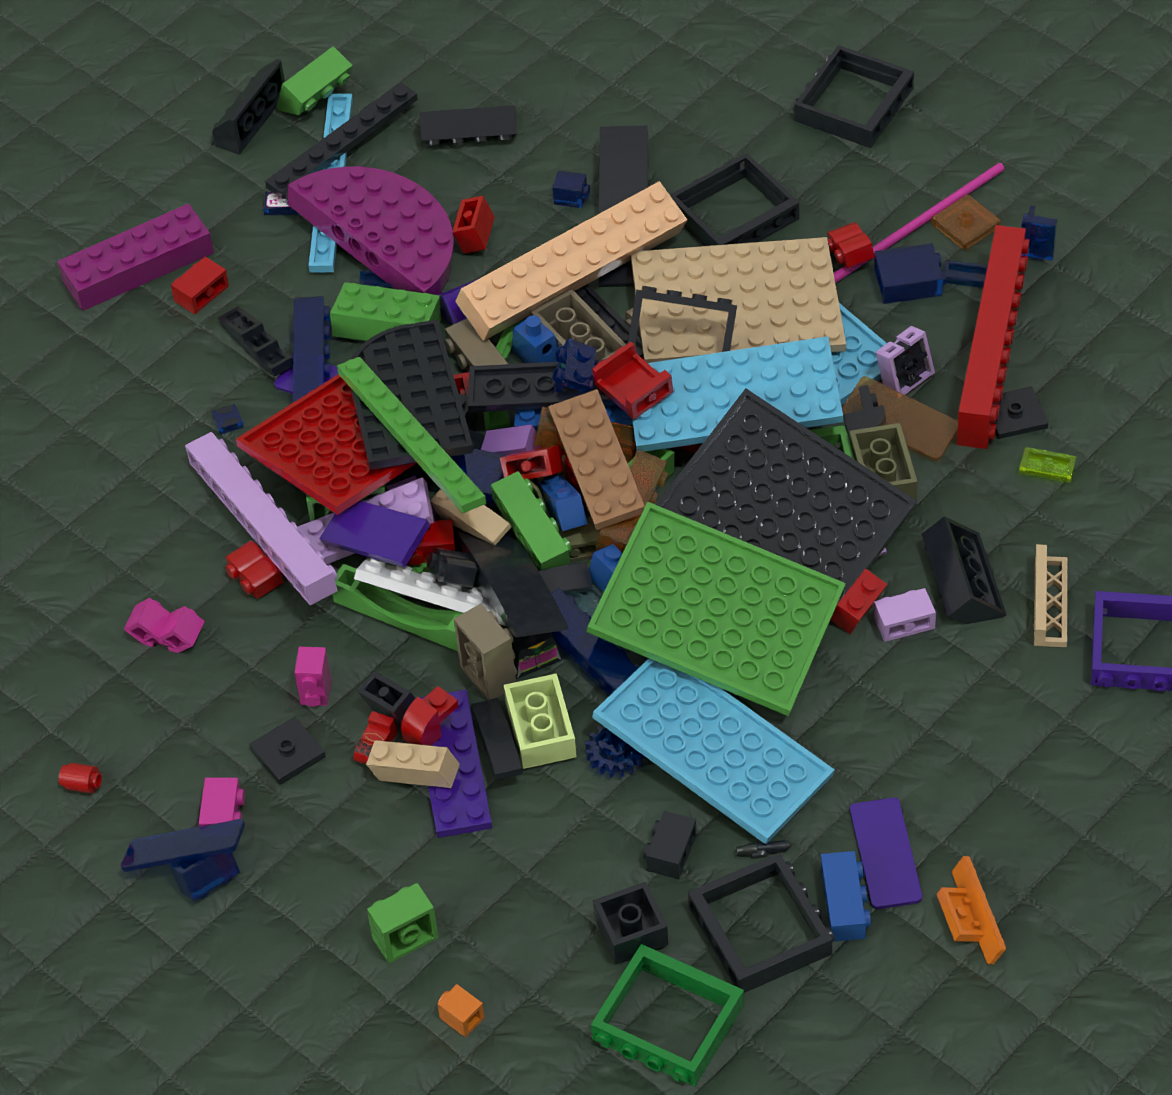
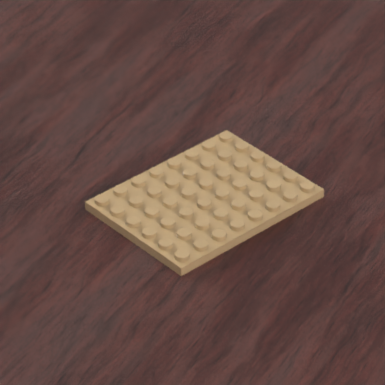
[631,237,846,363]

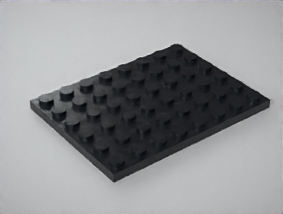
[656,388,917,604]

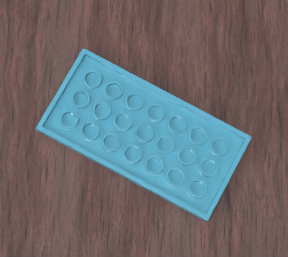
[632,336,844,453]
[592,658,835,844]

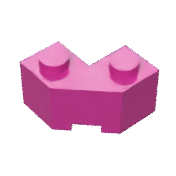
[123,598,205,653]

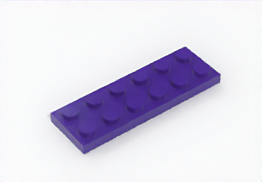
[420,690,492,838]

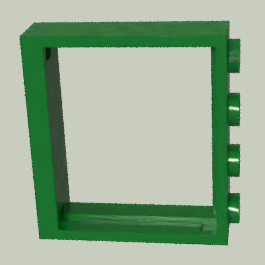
[591,944,744,1087]

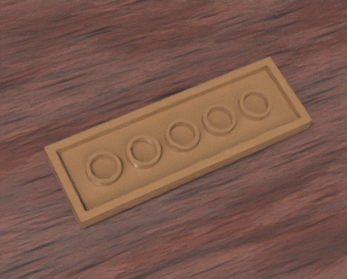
[548,389,645,530]

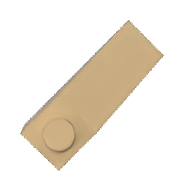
[430,489,512,545]

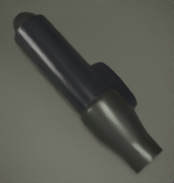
[736,840,792,858]

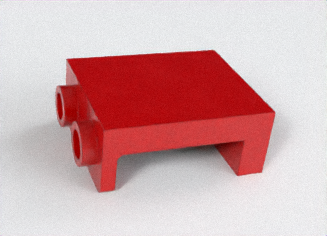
[592,342,674,420]

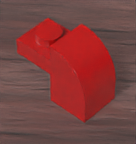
[401,686,459,746]

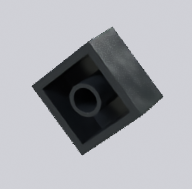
[593,882,669,964]

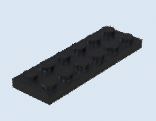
[467,359,617,412]

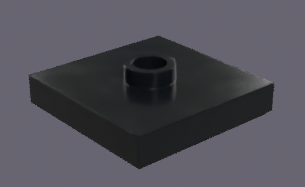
[992,386,1048,439]
[249,717,326,784]

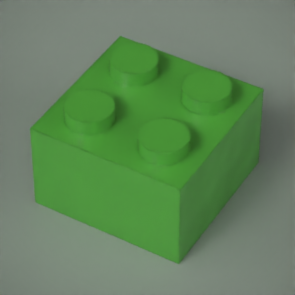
[367,883,439,964]

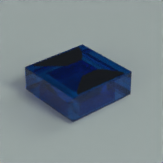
[211,404,244,434]

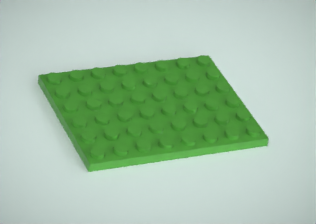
[586,502,846,716]

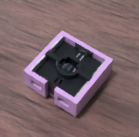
[875,326,935,399]

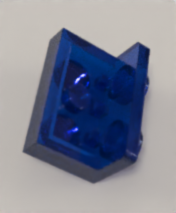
[1021,205,1057,261]
[552,338,597,393]

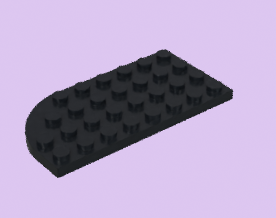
[350,319,473,470]

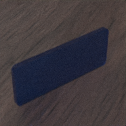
[121,819,245,872]

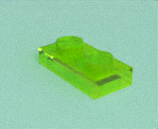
[1019,447,1076,482]

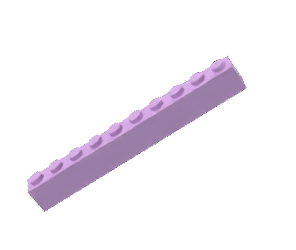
[185,432,338,605]

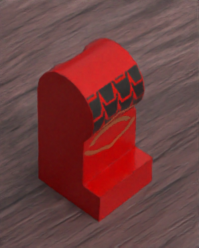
[354,711,397,764]

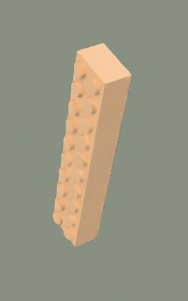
[455,181,687,341]

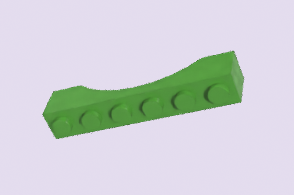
[332,564,463,651]

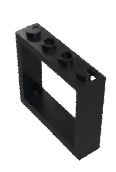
[793,45,914,148]
[670,153,799,246]
[628,286,737,352]
[688,853,835,993]

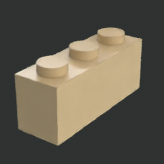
[366,741,460,788]

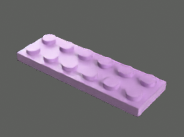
[298,477,434,564]

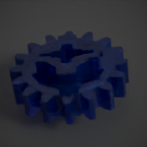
[585,726,645,778]

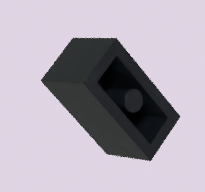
[357,671,416,726]
[643,811,697,880]

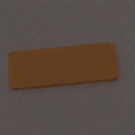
[842,376,958,461]

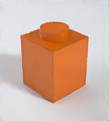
[437,984,485,1038]

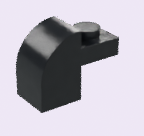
[843,385,886,436]

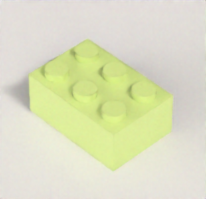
[503,673,577,769]

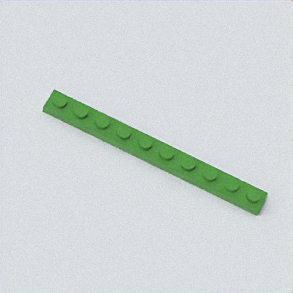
[337,357,486,514]

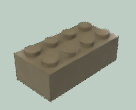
[531,289,626,361]

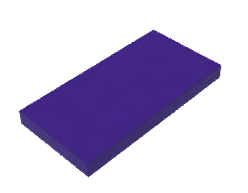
[319,501,431,568]

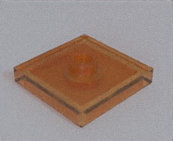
[931,194,1001,250]

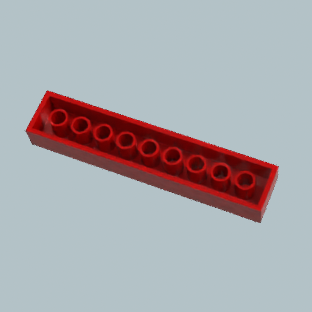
[957,225,1030,449]

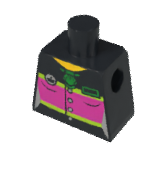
[510,631,562,680]

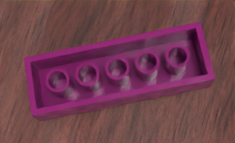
[57,203,214,311]

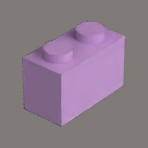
[874,588,936,642]

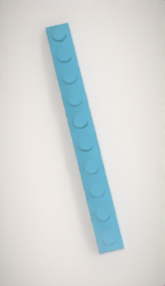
[309,94,353,272]

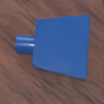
[512,315,561,363]

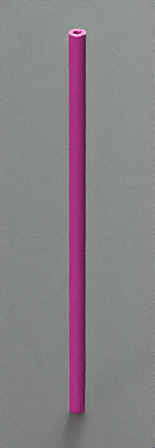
[833,163,1005,283]

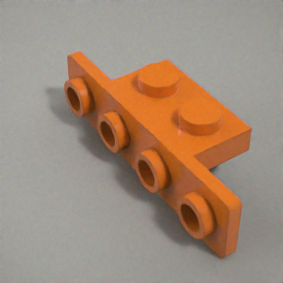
[937,856,1006,964]

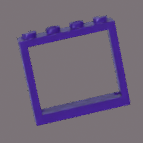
[1091,591,1172,691]

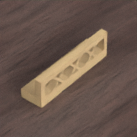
[1034,544,1067,647]

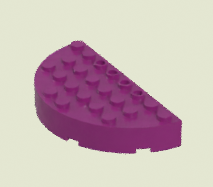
[288,166,454,295]

